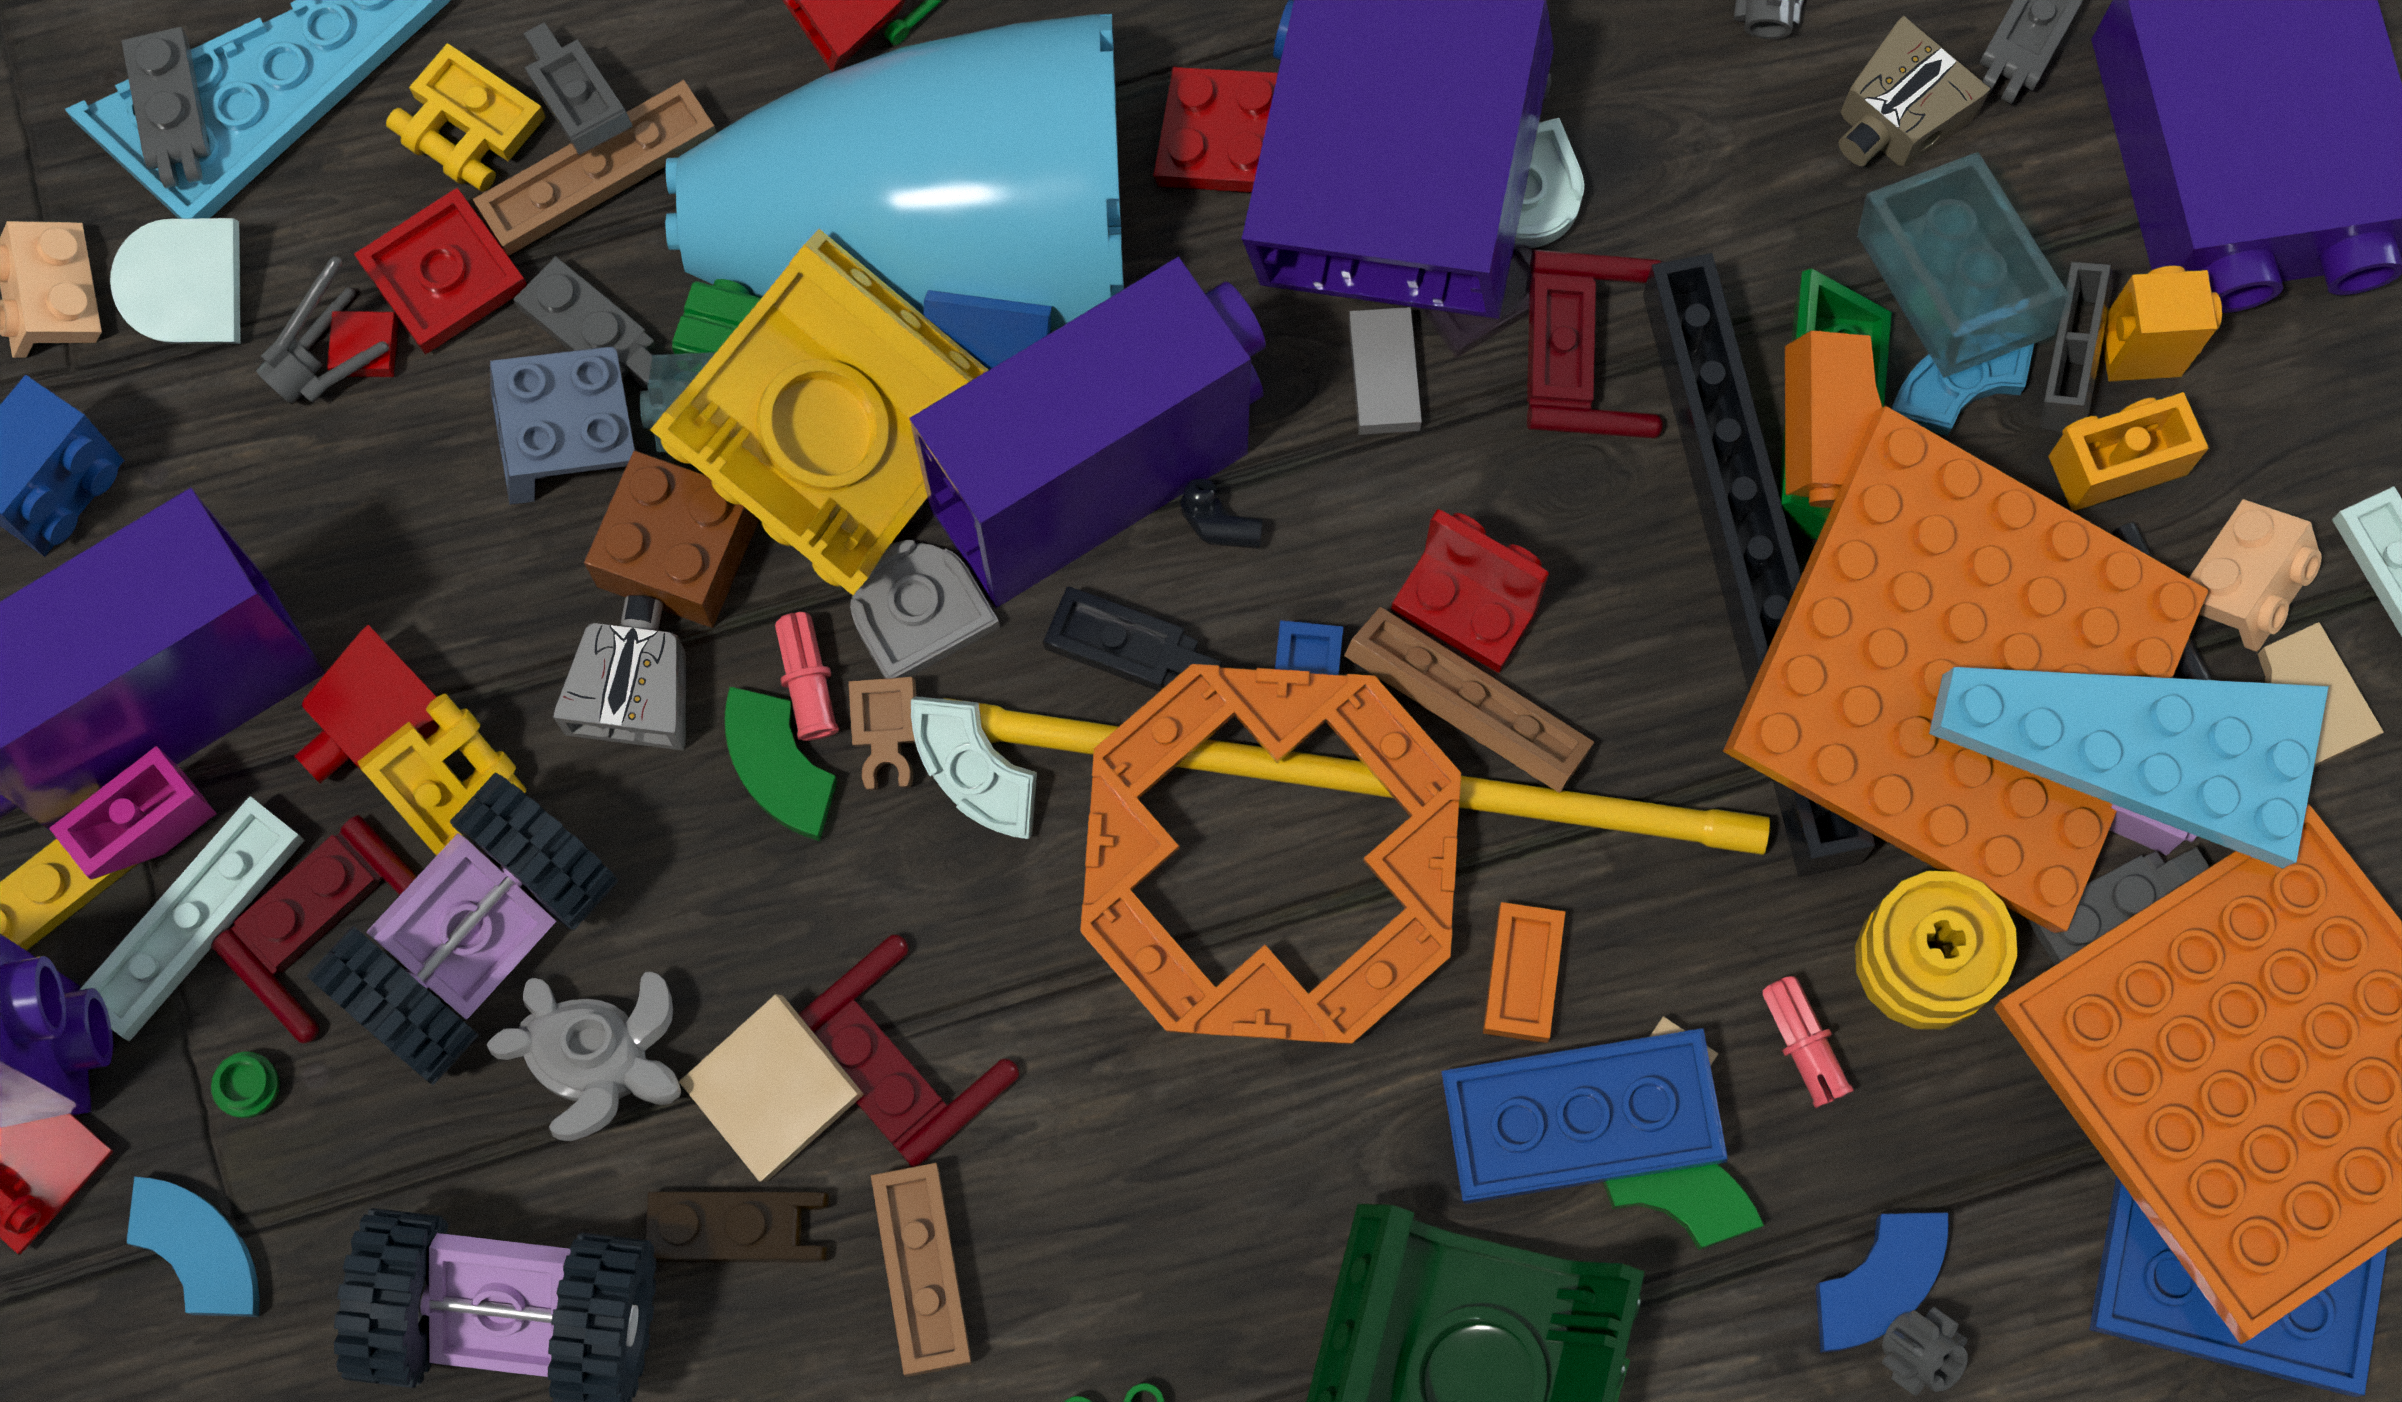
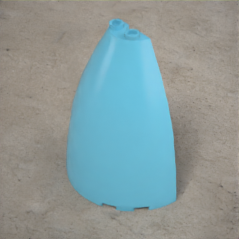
[665,14,1124,333]

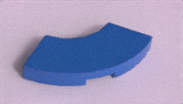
[1816,1213,1948,1353]

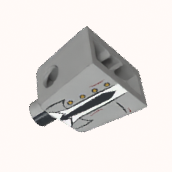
[553,595,686,751]

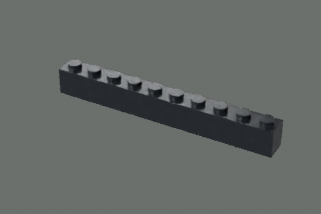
[1643,253,1875,877]

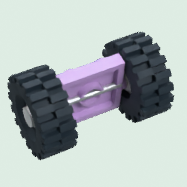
[307,772,618,1085]
[334,1208,656,1402]

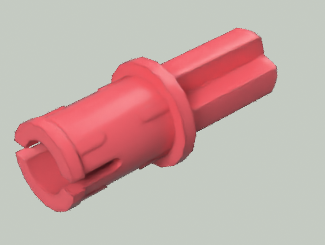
[775,612,839,741]
[1763,976,1854,1108]

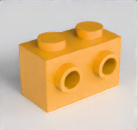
[2102,266,2222,381]
[2048,392,2209,512]

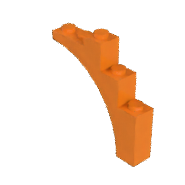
[1785,331,1882,508]

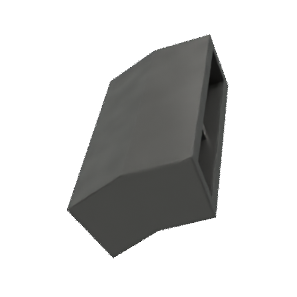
[2040,262,2114,433]

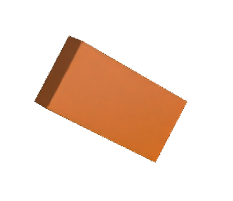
[1483,902,1565,1043]

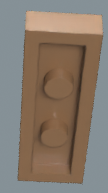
[871,1163,972,1377]

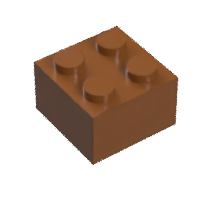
[584,451,759,628]

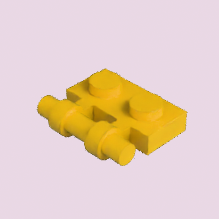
[386,43,546,192]
[358,694,526,856]

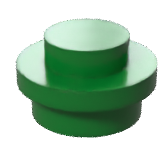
[211,1052,280,1118]

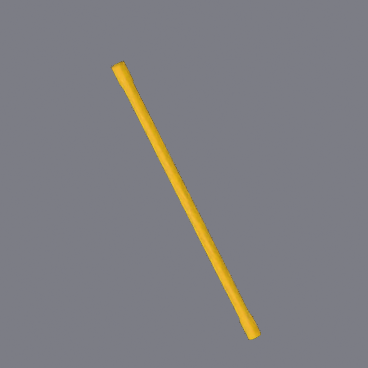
[943,698,1770,855]

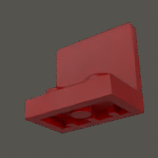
[1391,509,1549,673]

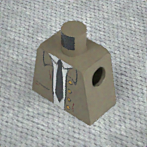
[1838,16,1990,166]

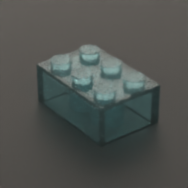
[1858,152,2069,378]

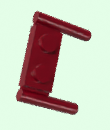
[1527,250,1663,438]
[211,815,418,1044]
[799,934,1019,1167]

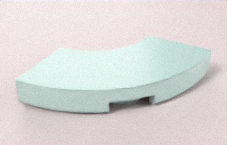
[911,696,1037,839]

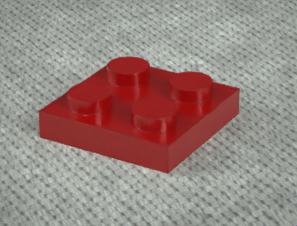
[1154,67,1278,192]
[354,188,527,355]

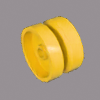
[1855,871,2017,1030]

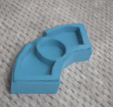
[1891,328,2037,436]
[127,1177,260,1317]

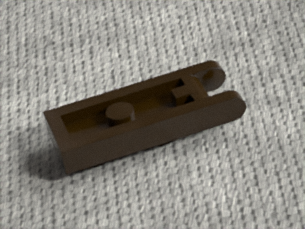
[646,1192,829,1263]

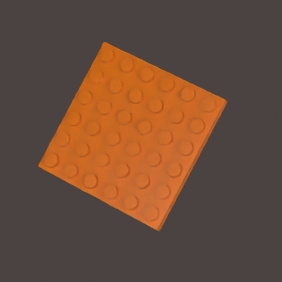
[1723,406,2208,933]
[1994,804,2402,1345]

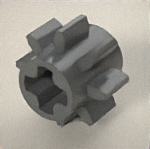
[1882,1307,1968,1396]

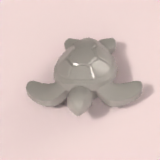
[487,972,681,1141]

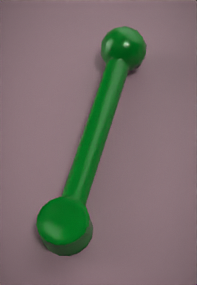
[884,0,943,45]

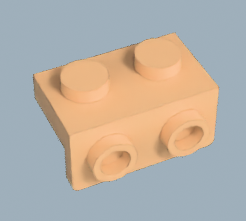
[0,221,102,358]
[2189,499,2322,652]

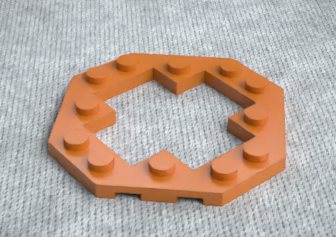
[1080,664,1461,1044]

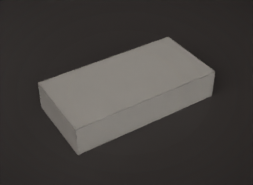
[1349,307,1422,435]

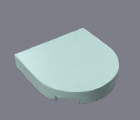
[1514,118,1584,248]
[110,218,240,344]

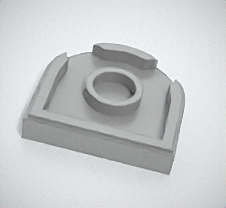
[850,540,1000,679]

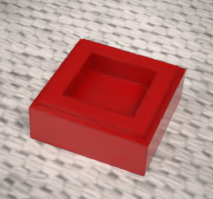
[327,311,399,377]

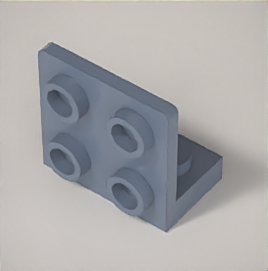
[490,347,635,505]

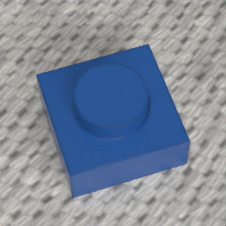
[1275,620,1343,675]

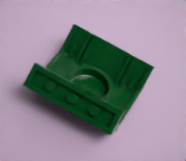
[1306,1204,1645,1402]

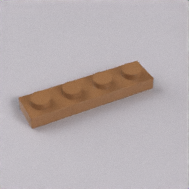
[473,80,716,256]
[1344,607,1594,793]

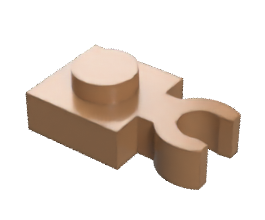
[848,677,916,791]

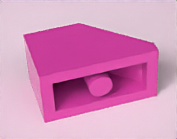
[49,746,217,880]

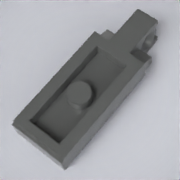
[523,22,633,155]
[513,256,670,397]
[2026,847,2210,965]

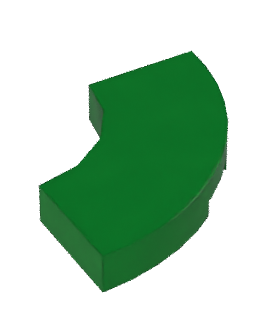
[725,687,837,841]
[1602,1164,1764,1250]

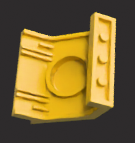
[650,229,988,595]

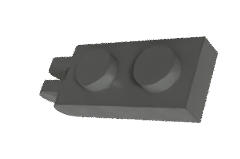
[1979,0,2083,104]
[121,27,211,189]

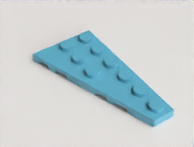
[65,0,451,219]
[1929,667,2329,869]

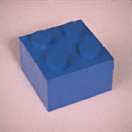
[0,374,124,557]

